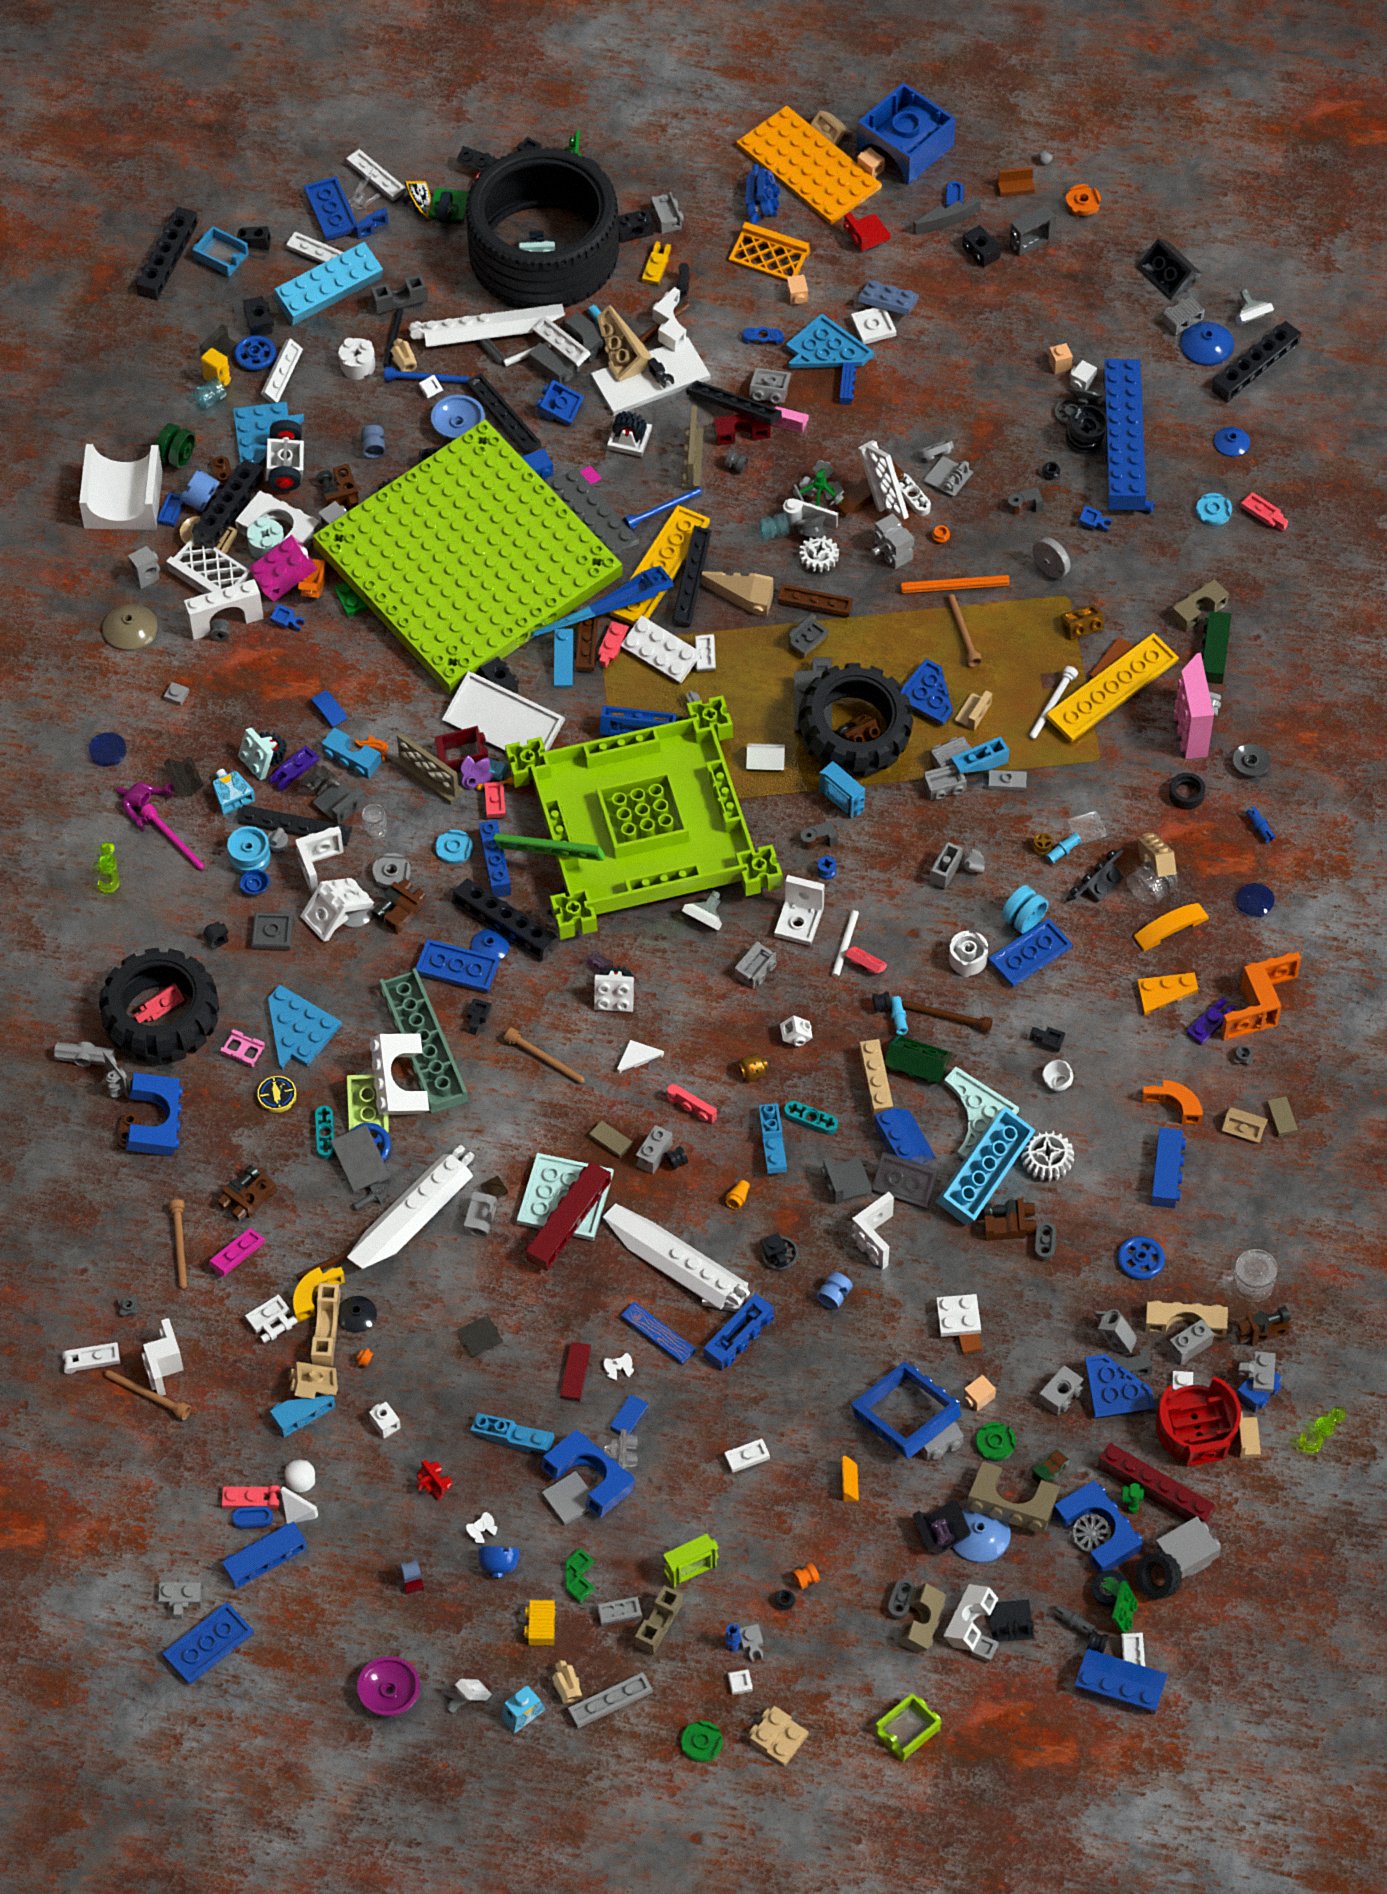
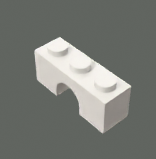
[944,1584,998,1651]

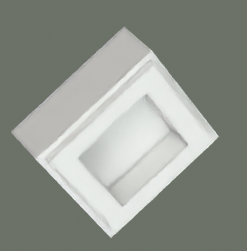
[418,375,443,400]
[728,1669,753,1695]

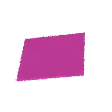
[579,465,602,485]

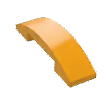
[1134,903,1209,952]

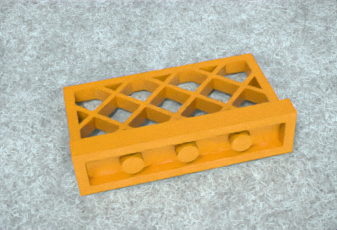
[729,222,810,281]

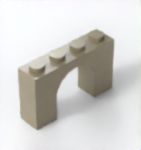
[966,1462,1061,1534]

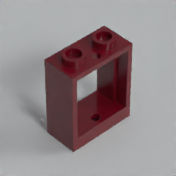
[434,725,489,773]

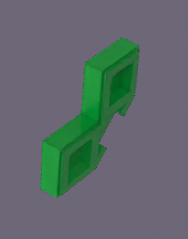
[565,1548,595,1604]

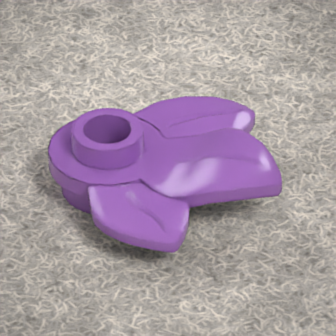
[460,755,494,789]

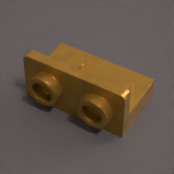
[1060,604,1105,639]

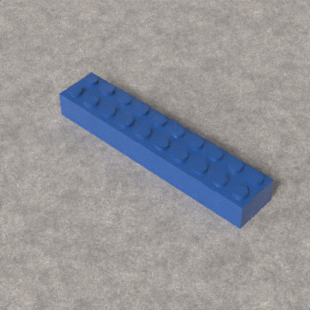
[1103,359,1146,510]

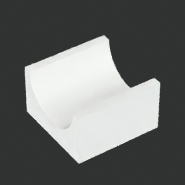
[79,444,163,530]

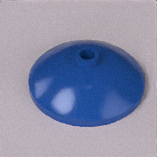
[1181,322,1234,366]

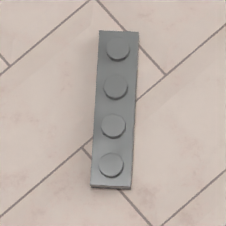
[568,1672,653,1728]

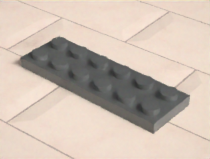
[547,468,639,556]

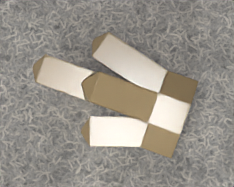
[390,339,417,372]
[552,1660,582,1704]

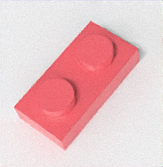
[484,782,506,819]
[845,946,887,974]

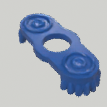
[742,327,784,345]

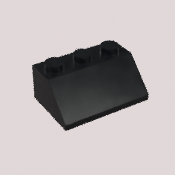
[1137,238,1202,299]

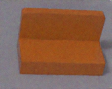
[997,167,1035,197]

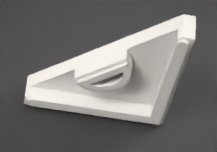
[617,1040,664,1073]

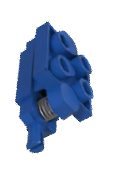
[746,164,780,226]

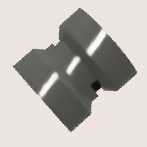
[724,450,749,473]

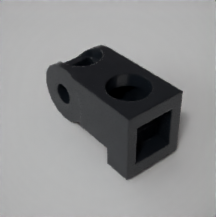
[237,226,271,250]

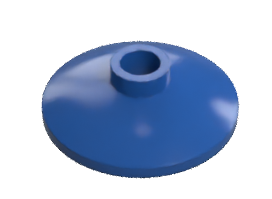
[1214,427,1250,457]
[471,929,509,960]

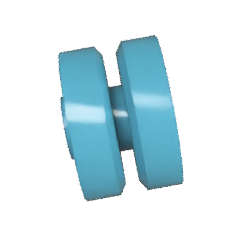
[227,826,271,875]
[1001,885,1049,934]

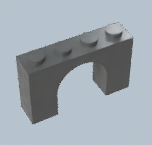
[528,312,606,384]

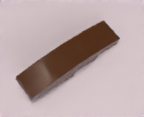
[835,462,905,516]

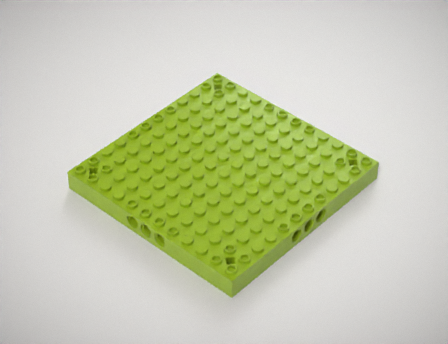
[313,419,622,695]

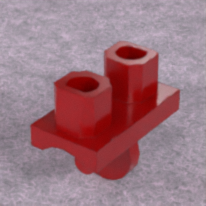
[416,1459,453,1501]

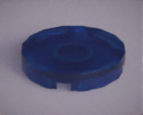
[89,732,127,767]

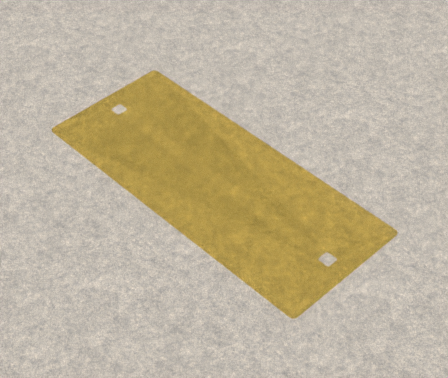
[603,596,1100,799]

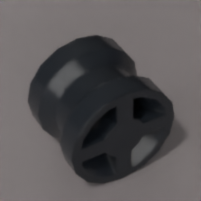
[872,991,891,1013]
[665,1146,688,1170]
[1087,1630,1109,1654]

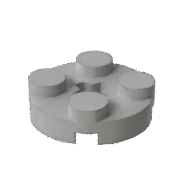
[372,853,411,889]

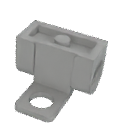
[464,1192,497,1238]
[1094,1309,1137,1353]

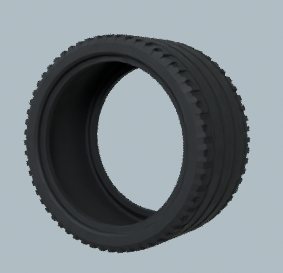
[466,147,619,309]

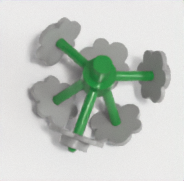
[793,460,844,509]

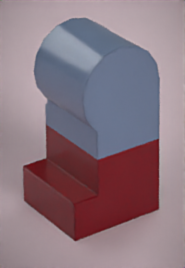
[400,1559,425,1594]

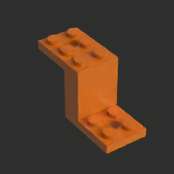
[1221,952,1301,1041]

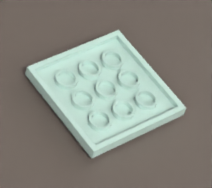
[517,1153,614,1241]

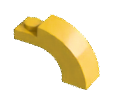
[293,1267,345,1323]

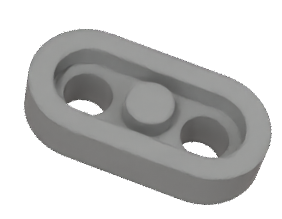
[919,440,954,461]

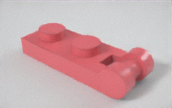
[667,1084,717,1124]
[222,1485,281,1509]

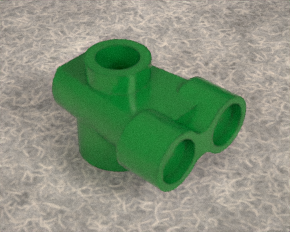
[1122,1483,1144,1514]

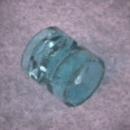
[193,377,227,410]
[759,512,790,541]

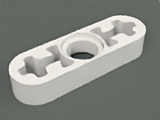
[898,473,931,516]

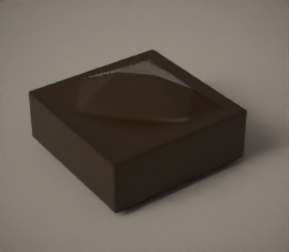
[481,1176,508,1199]

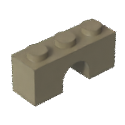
[1172,579,1229,632]
[898,1583,946,1653]
[635,1585,683,1655]

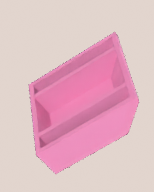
[1174,653,1214,759]

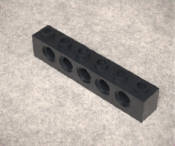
[135,207,198,301]
[1212,321,1301,403]
[192,459,264,549]
[452,878,558,961]

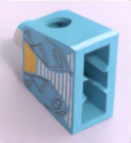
[213,769,255,815]
[501,1686,546,1734]

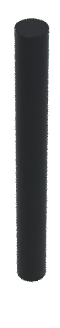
[383,308,404,367]

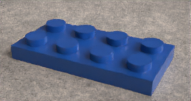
[304,176,357,241]
[989,918,1073,988]
[416,939,500,993]
[163,1602,254,1685]

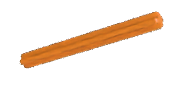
[901,575,1010,593]

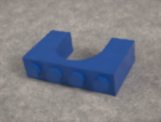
[126,1073,183,1156]
[541,1430,636,1518]
[1053,1480,1143,1574]

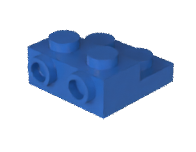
[535,380,584,426]

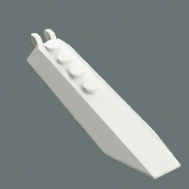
[409,304,565,347]
[347,1145,474,1269]
[603,1203,750,1310]

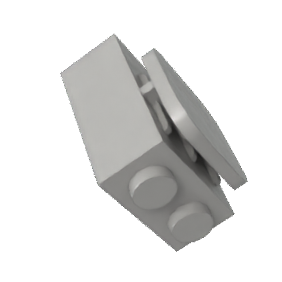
[1155,1517,1221,1579]

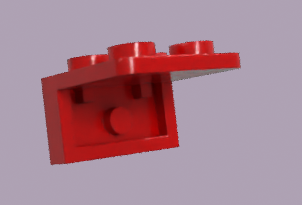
[843,212,891,252]

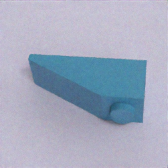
[554,629,574,687]
[951,736,1010,773]
[270,1395,336,1438]

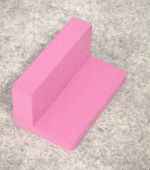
[772,406,809,433]

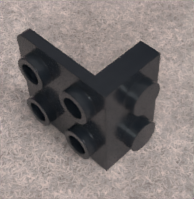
[913,1500,971,1555]

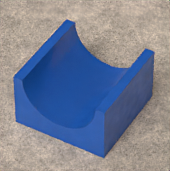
[857,82,956,185]

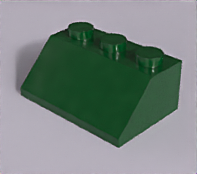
[884,1035,953,1084]

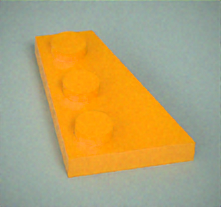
[1137,972,1198,1016]

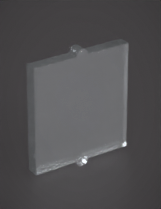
[1066,811,1109,847]

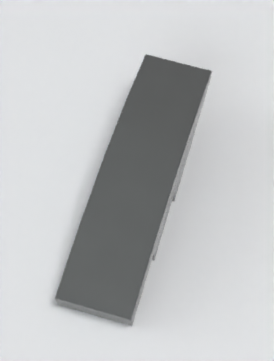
[913,196,981,235]

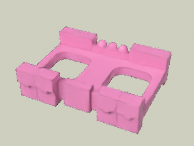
[220,1029,265,1068]

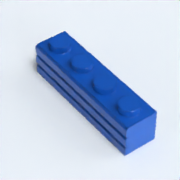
[840,362,856,405]

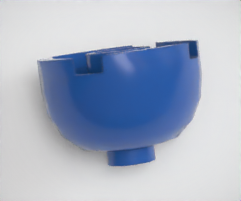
[478,1546,520,1578]

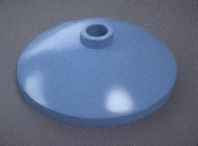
[431,395,485,440]
[952,1508,1011,1563]

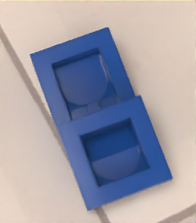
[356,208,389,239]
[311,690,348,728]

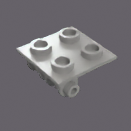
[924,456,973,497]
[103,1050,129,1098]

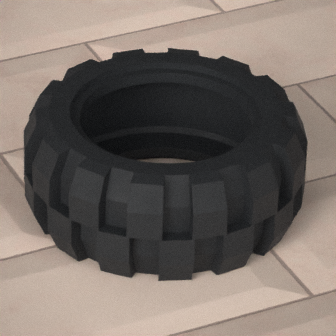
[797,663,914,777]
[99,948,219,1064]

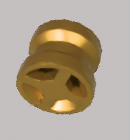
[1033,833,1053,857]

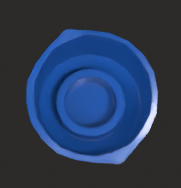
[240,869,271,896]

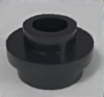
[1042,462,1060,479]
[775,1590,795,1610]

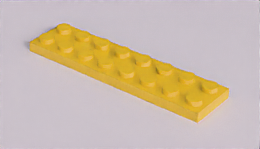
[610,505,710,625]
[1046,633,1179,742]

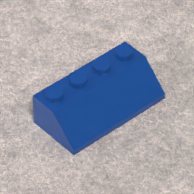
[1075,1649,1168,1714]

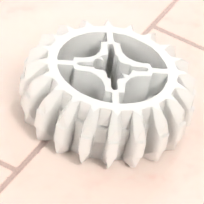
[1021,1130,1074,1182]

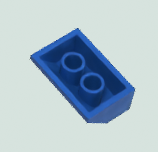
[874,1108,936,1164]

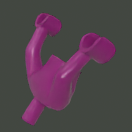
[117,782,177,832]

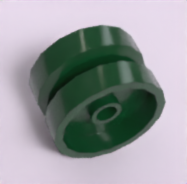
[156,423,196,469]

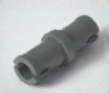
[1054,1604,1096,1637]

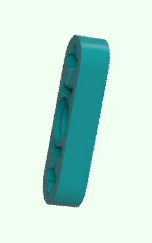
[784,1101,838,1135]
[315,1105,335,1160]

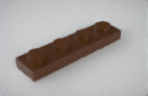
[777,584,853,617]
[576,606,598,672]

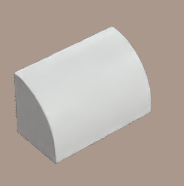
[746,743,785,770]

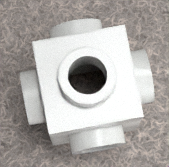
[780,1015,813,1047]

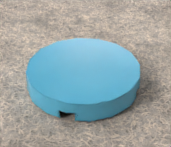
[1196,493,1232,526]
[435,830,473,865]

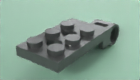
[794,657,832,733]

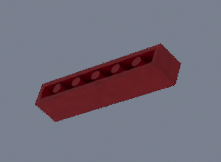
[525,1162,611,1271]
[1098,1443,1215,1525]

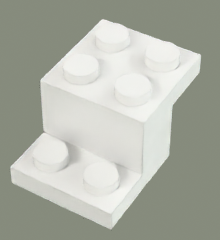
[141,1318,184,1396]

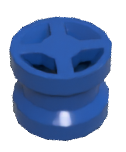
[818,856,836,880]

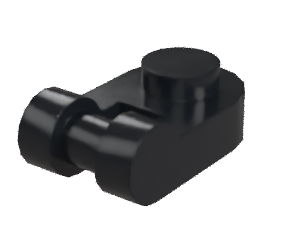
[676,263,690,296]

